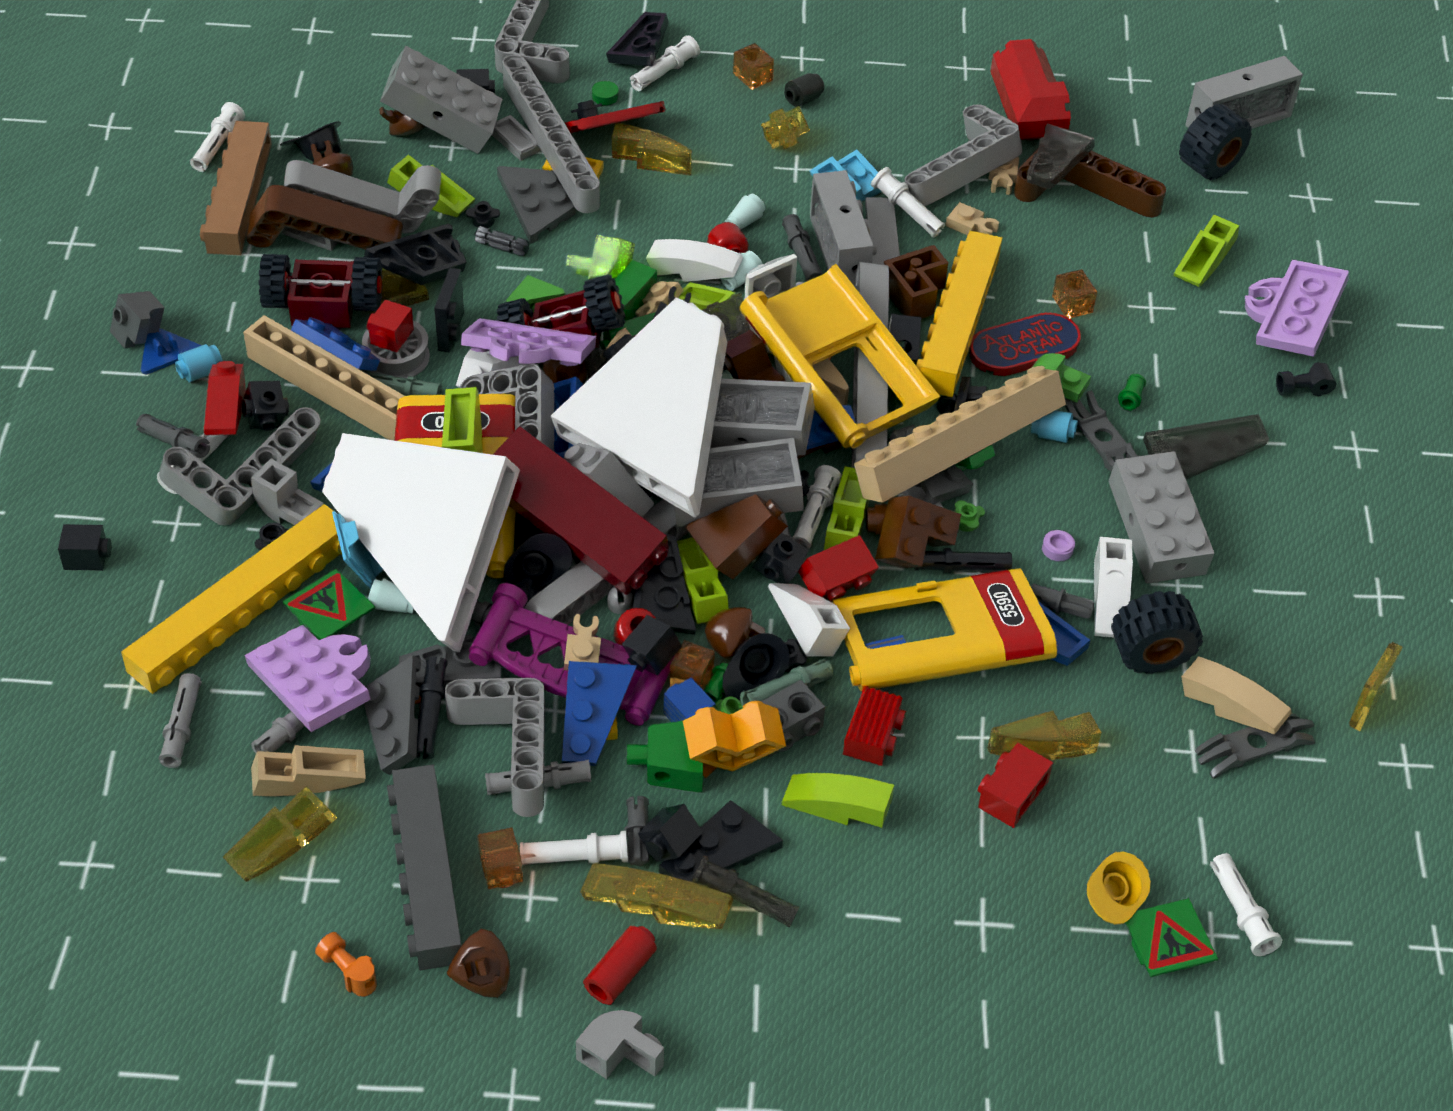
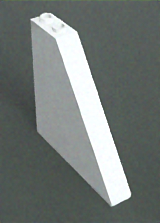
[551,297,727,518]
[322,433,520,652]

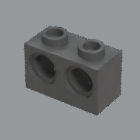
[761,680,825,757]

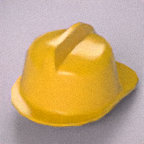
[1087,851,1151,925]

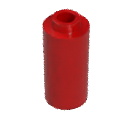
[583,926,657,1005]

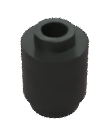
[784,73,824,107]

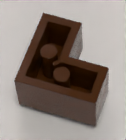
[883,245,948,319]
[723,330,786,382]
[875,496,962,568]

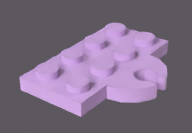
[1245,260,1349,357]
[461,318,596,366]
[245,625,371,732]

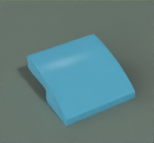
[810,149,881,201]

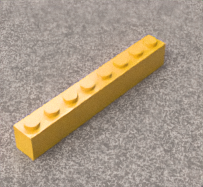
[916,230,1003,397]
[121,504,342,694]

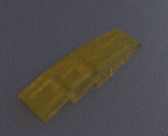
[580,863,734,929]

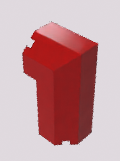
[990,39,1071,140]

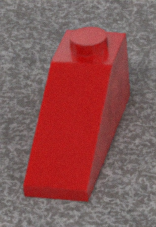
[204,361,246,435]

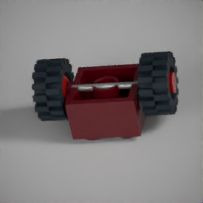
[258,254,383,328]
[497,274,625,364]

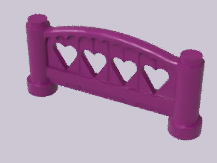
[469,583,681,726]

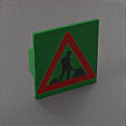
[282,569,375,640]
[1125,898,1218,977]

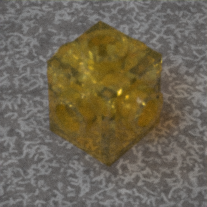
[761,106,810,149]

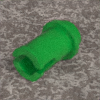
[1118,374,1146,411]
[703,663,728,704]

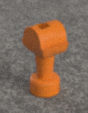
[315,932,377,997]

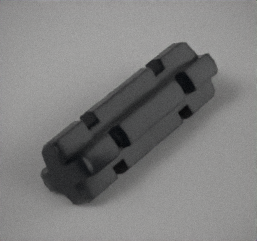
[475,226,529,256]

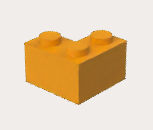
[683,701,786,772]

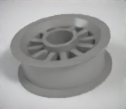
[362,320,430,378]

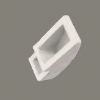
[646,239,743,282]

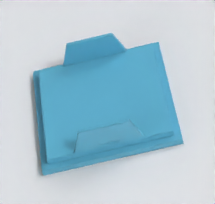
[332,511,383,589]

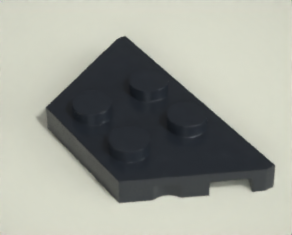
[364,223,466,285]

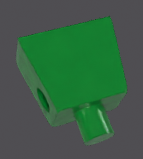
[627,721,703,793]

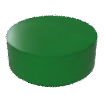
[592,81,619,105]

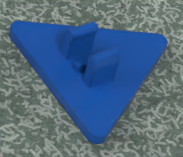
[141,328,202,375]

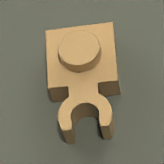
[989,157,1019,195]
[946,202,999,235]
[635,281,683,317]
[564,614,601,670]

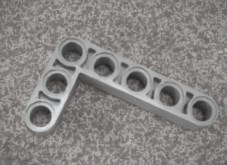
[494,0,570,83]
[905,104,1023,206]
[284,160,441,233]
[460,364,554,451]
[159,407,321,526]
[445,678,545,817]

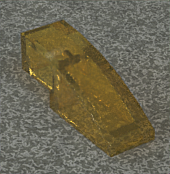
[612,123,692,175]
[987,710,1102,760]
[223,786,338,882]

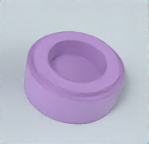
[1042,530,1075,561]

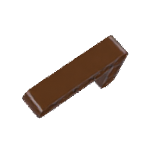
[1014,136,1166,218]
[246,185,403,250]

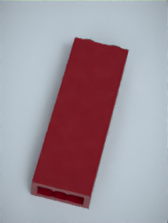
[493,426,669,596]

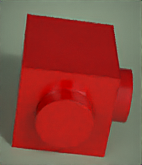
[367,300,414,353]

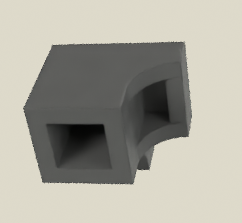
[110,291,165,348]

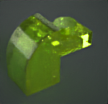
[566,235,635,280]

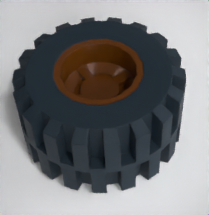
[1179,104,1252,180]
[1111,591,1203,674]

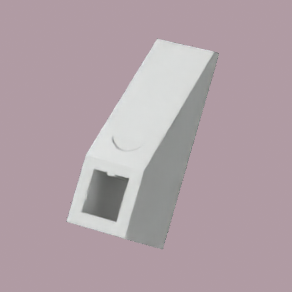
[1094,537,1133,638]
[768,583,850,657]

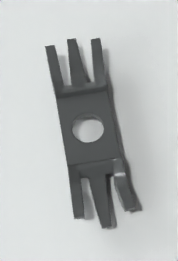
[1065,390,1138,471]
[1195,714,1315,779]

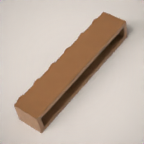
[200,121,272,255]

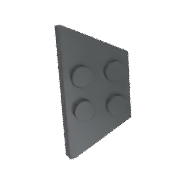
[497,166,575,243]

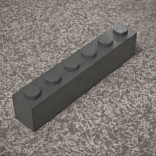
[387,764,461,970]

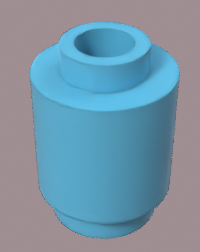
[175,344,223,382]
[1031,410,1078,443]

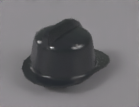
[280,121,342,162]
[504,533,573,593]
[722,633,790,700]

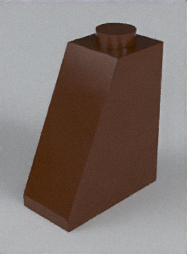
[686,494,788,579]

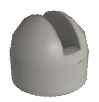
[607,587,633,614]

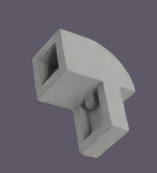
[251,459,324,525]
[576,1010,664,1079]

